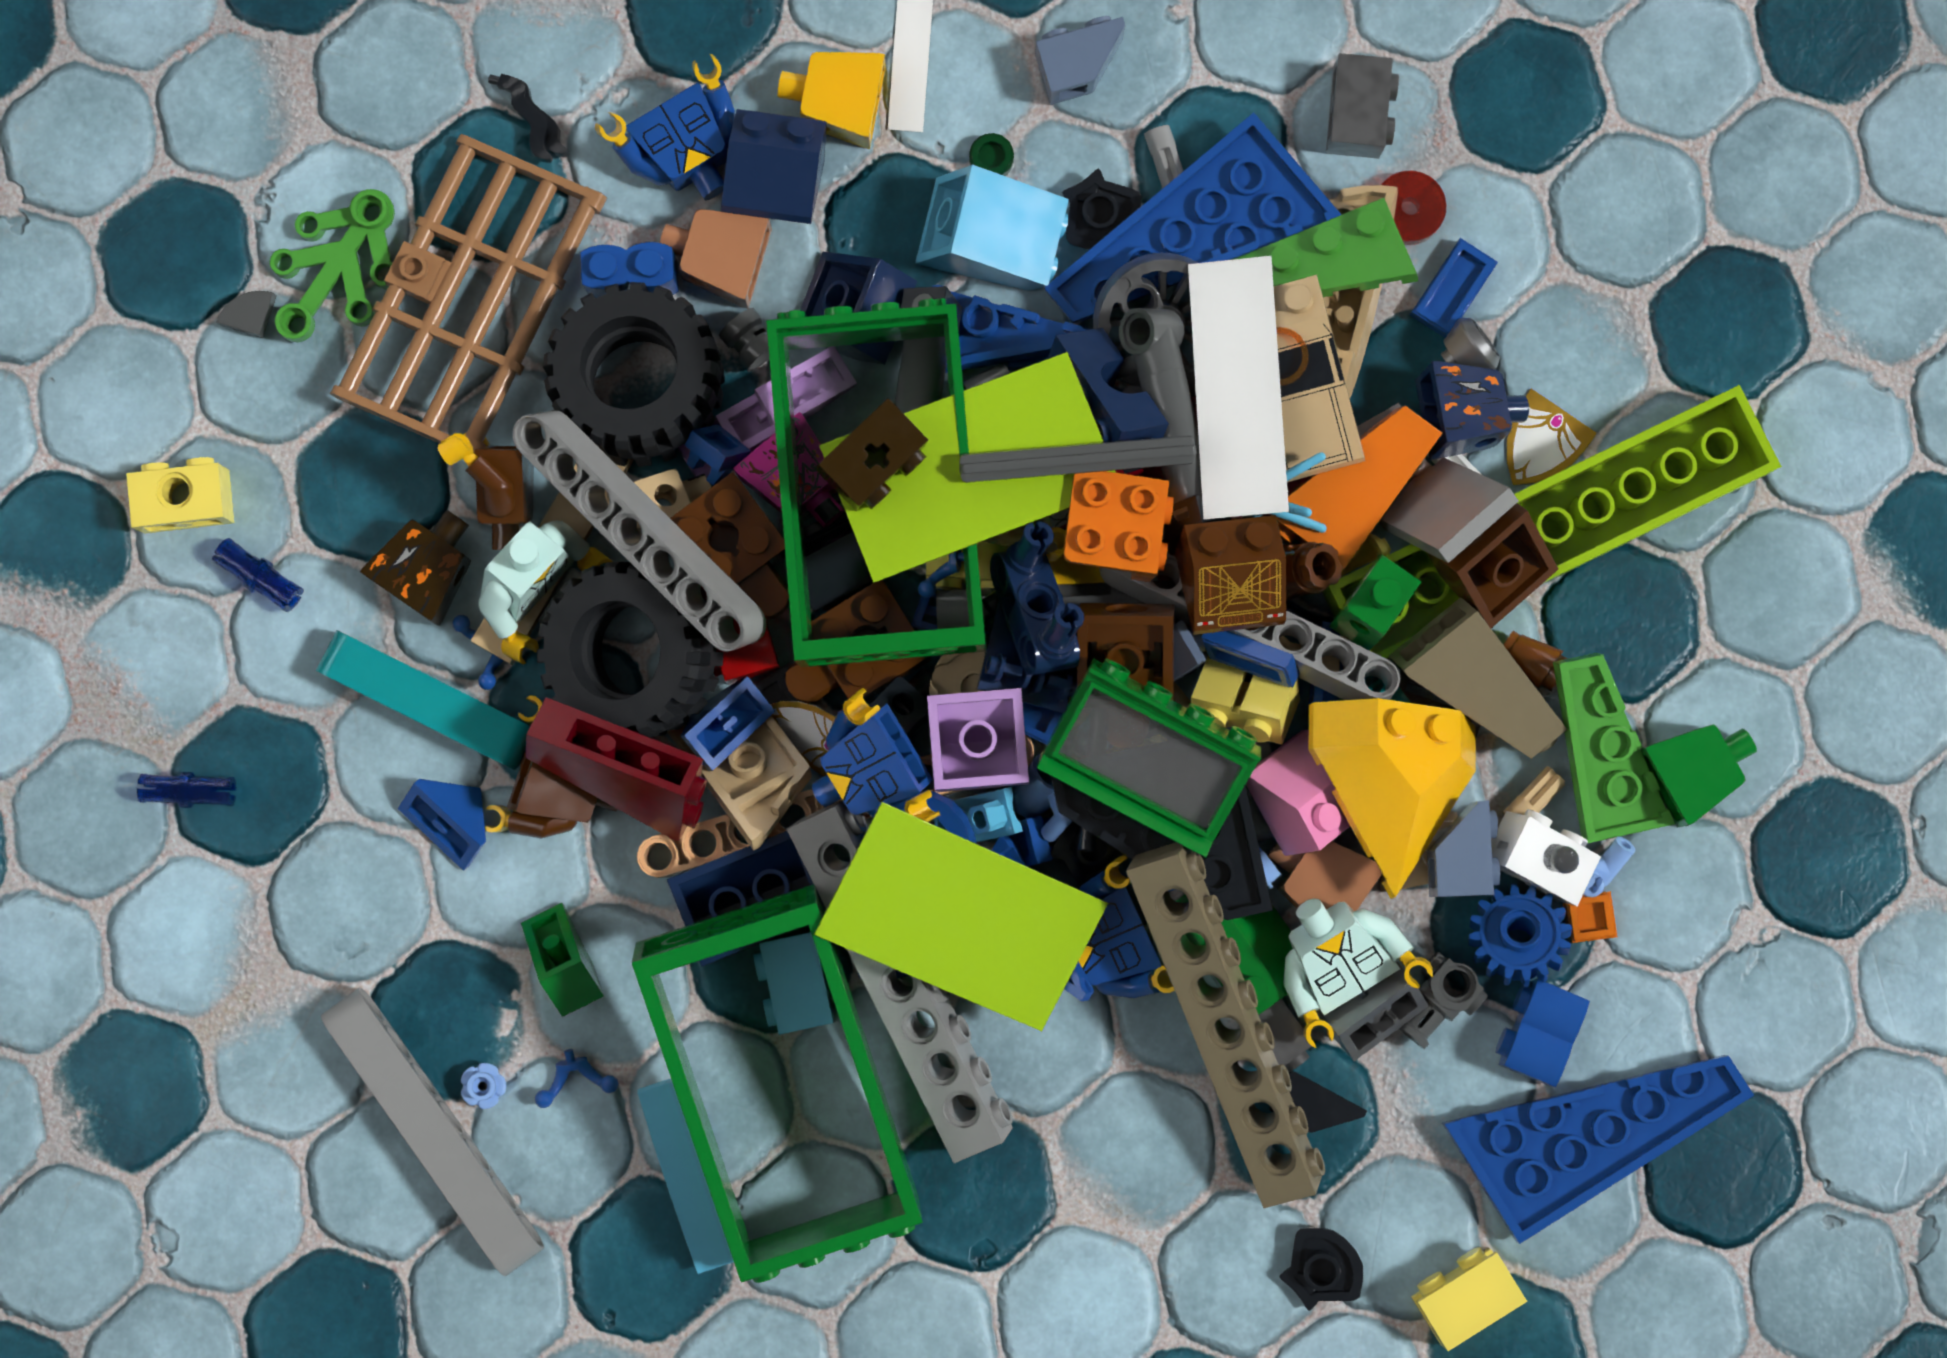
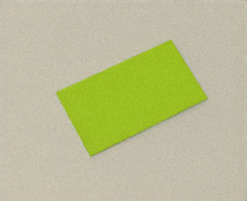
[819,352,1116,583]
[814,802,1108,1031]

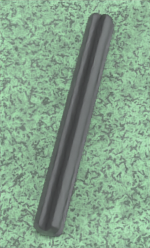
[959,435,1196,483]

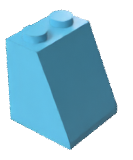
[915,164,1069,291]

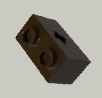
[816,398,928,511]

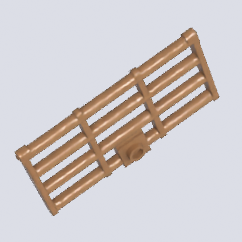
[330,134,607,454]

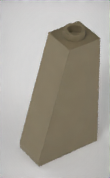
[1388,597,1567,759]

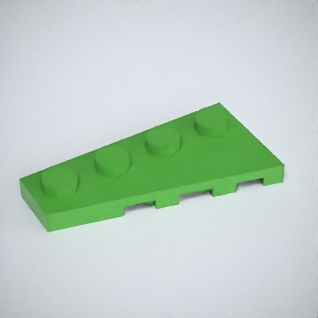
[1233,198,1419,297]
[1553,653,1675,843]

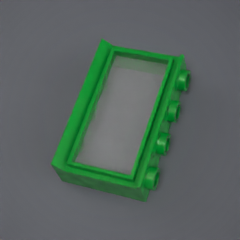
[1037,658,1261,857]

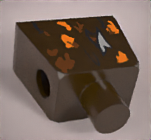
[360,510,471,626]

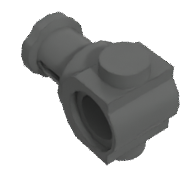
[1399,952,1488,1050]

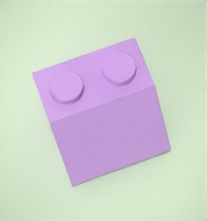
[927,688,1029,792]

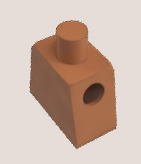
[660,209,772,309]
[1267,841,1382,911]

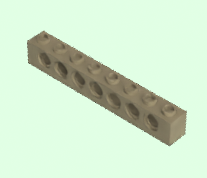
[1126,842,1325,1208]

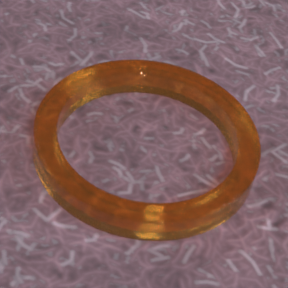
[1276,327,1309,386]

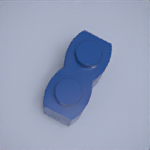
[580,242,679,298]
[1495,979,1590,1087]

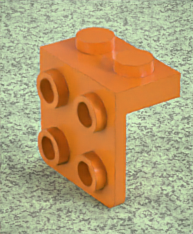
[1063,471,1174,582]

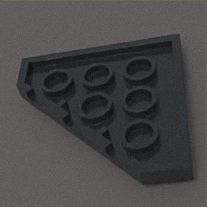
[1050,727,1273,920]

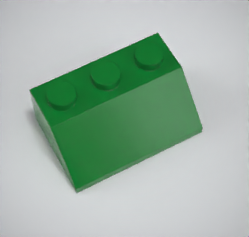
[1175,893,1293,1015]

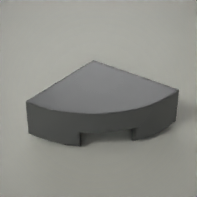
[216,291,277,338]

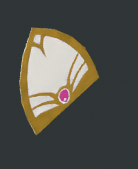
[1507,388,1597,485]
[770,701,836,777]

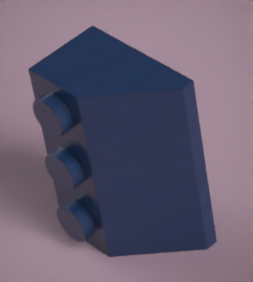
[667,831,827,967]

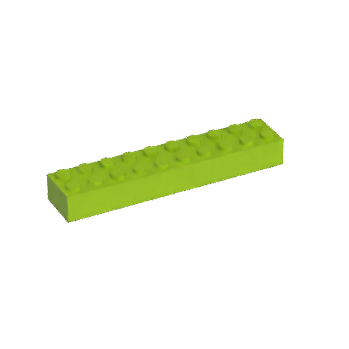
[1322,385,1782,659]

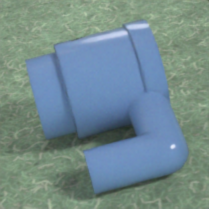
[1012,754,1072,842]

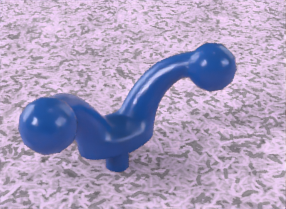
[918,550,964,598]
[452,615,504,690]
[535,1049,619,1108]

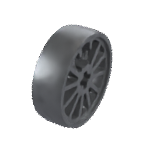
[1093,253,1198,387]

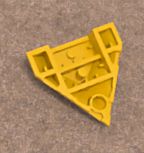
[1308,698,1476,899]

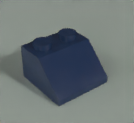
[721,109,827,224]
[800,251,917,365]

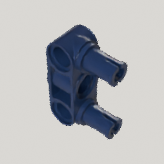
[990,522,1084,676]

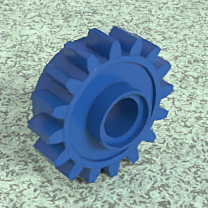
[1468,884,1572,987]

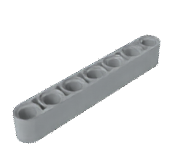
[513,410,766,652]
[1099,553,1400,700]
[321,987,544,1276]

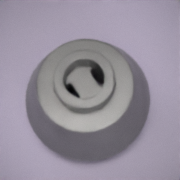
[1441,318,1500,370]

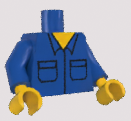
[595,54,735,201]
[812,688,940,822]
[1079,856,1175,999]

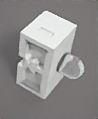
[1491,809,1601,906]

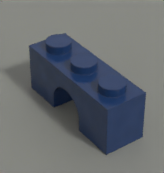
[1046,328,1169,442]

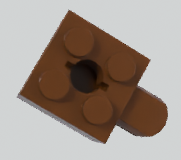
[670,472,789,620]
[786,580,931,703]
[1077,603,1175,749]

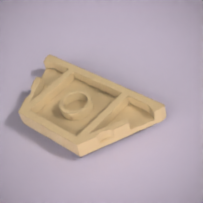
[667,716,812,851]

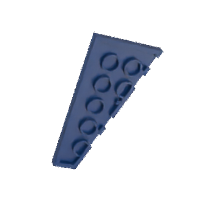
[1044,112,1342,324]
[1442,1055,1754,1244]

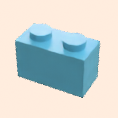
[753,932,835,1035]

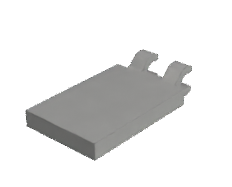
[1379,457,1519,563]

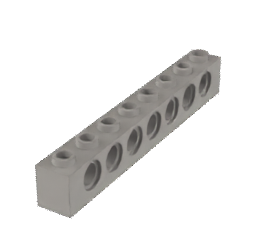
[787,800,1013,1163]

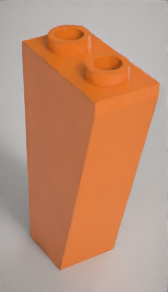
[1263,406,1442,569]

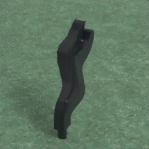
[488,73,569,163]

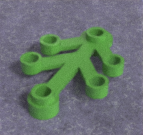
[270,189,395,343]

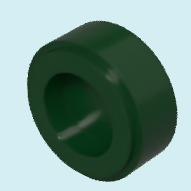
[969,133,1014,176]

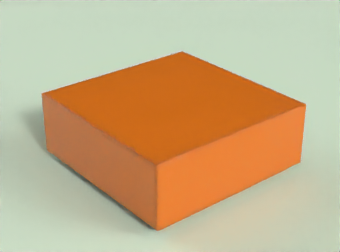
[1563,891,1618,943]

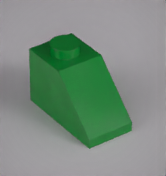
[521,903,604,1017]

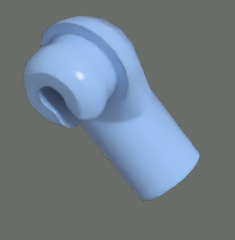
[1583,836,1636,898]

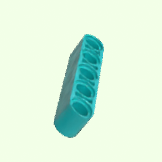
[315,630,530,770]

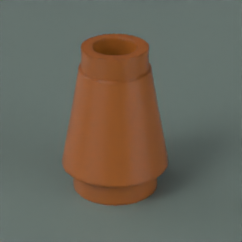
[1503,631,1568,691]

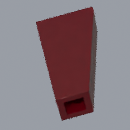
[526,697,707,842]

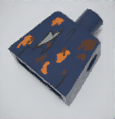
[1415,361,1529,460]

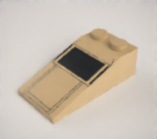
[1274,275,1366,482]

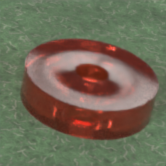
[1382,170,1447,245]

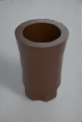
[1283,542,1343,602]

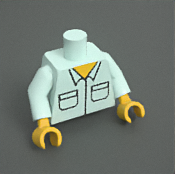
[479,520,613,664]
[1283,898,1433,1048]

